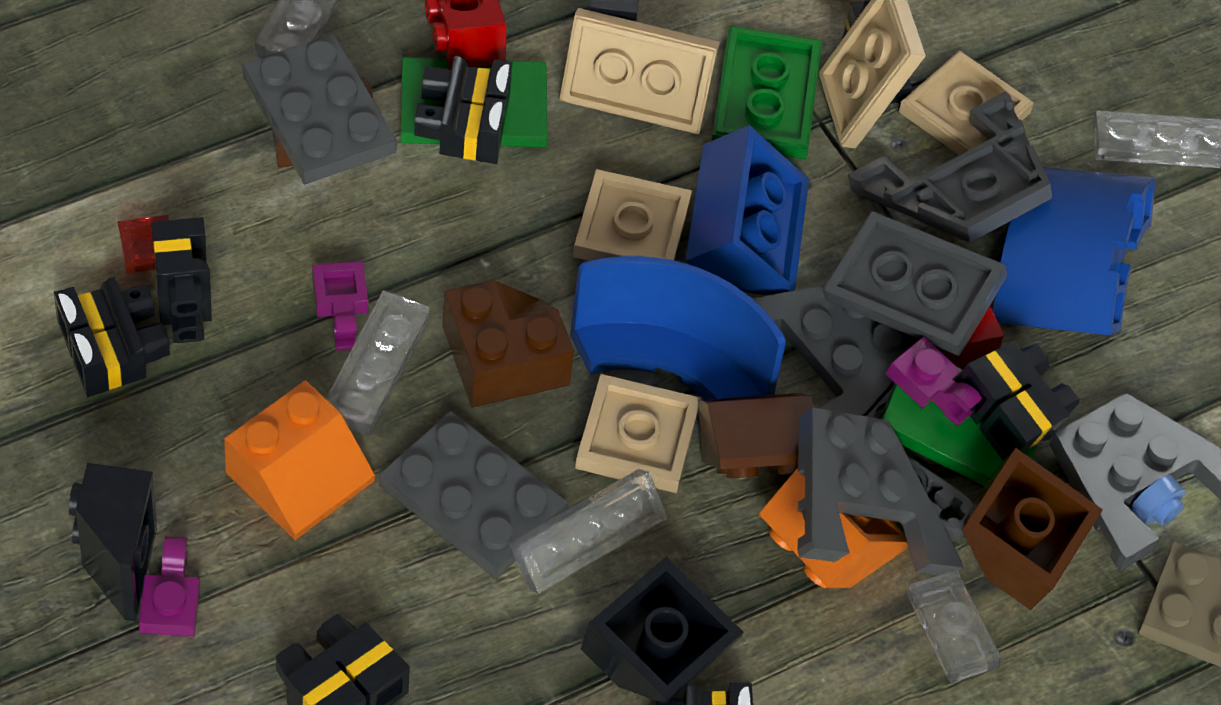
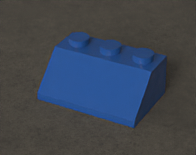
[686,125,809,295]

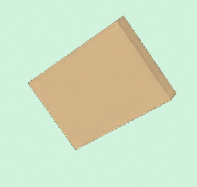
[818,0,926,149]
[559,8,720,135]

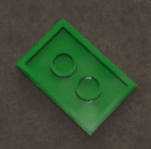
[712,26,822,160]
[401,57,548,148]
[880,345,1039,486]

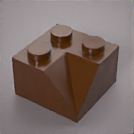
[442,280,574,408]
[962,448,1103,610]

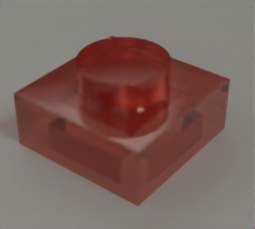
[118,215,169,274]

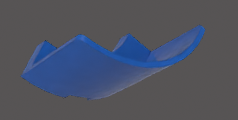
[993,167,1156,335]
[570,256,786,399]

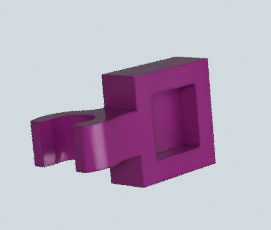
[312,261,368,351]
[885,337,982,426]
[139,536,200,637]

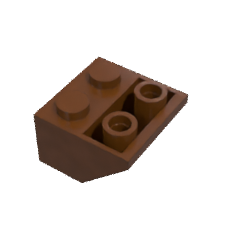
[698,393,814,478]

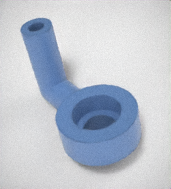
[1130,474,1185,526]

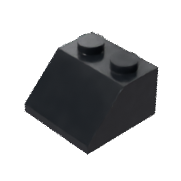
[69,463,157,621]
[581,557,744,704]

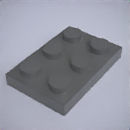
[243,34,397,185]
[823,211,1008,356]
[379,411,568,580]

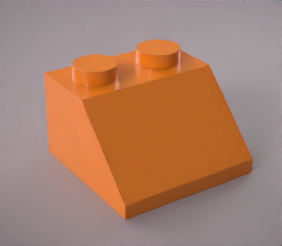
[224,380,375,540]
[758,468,909,588]

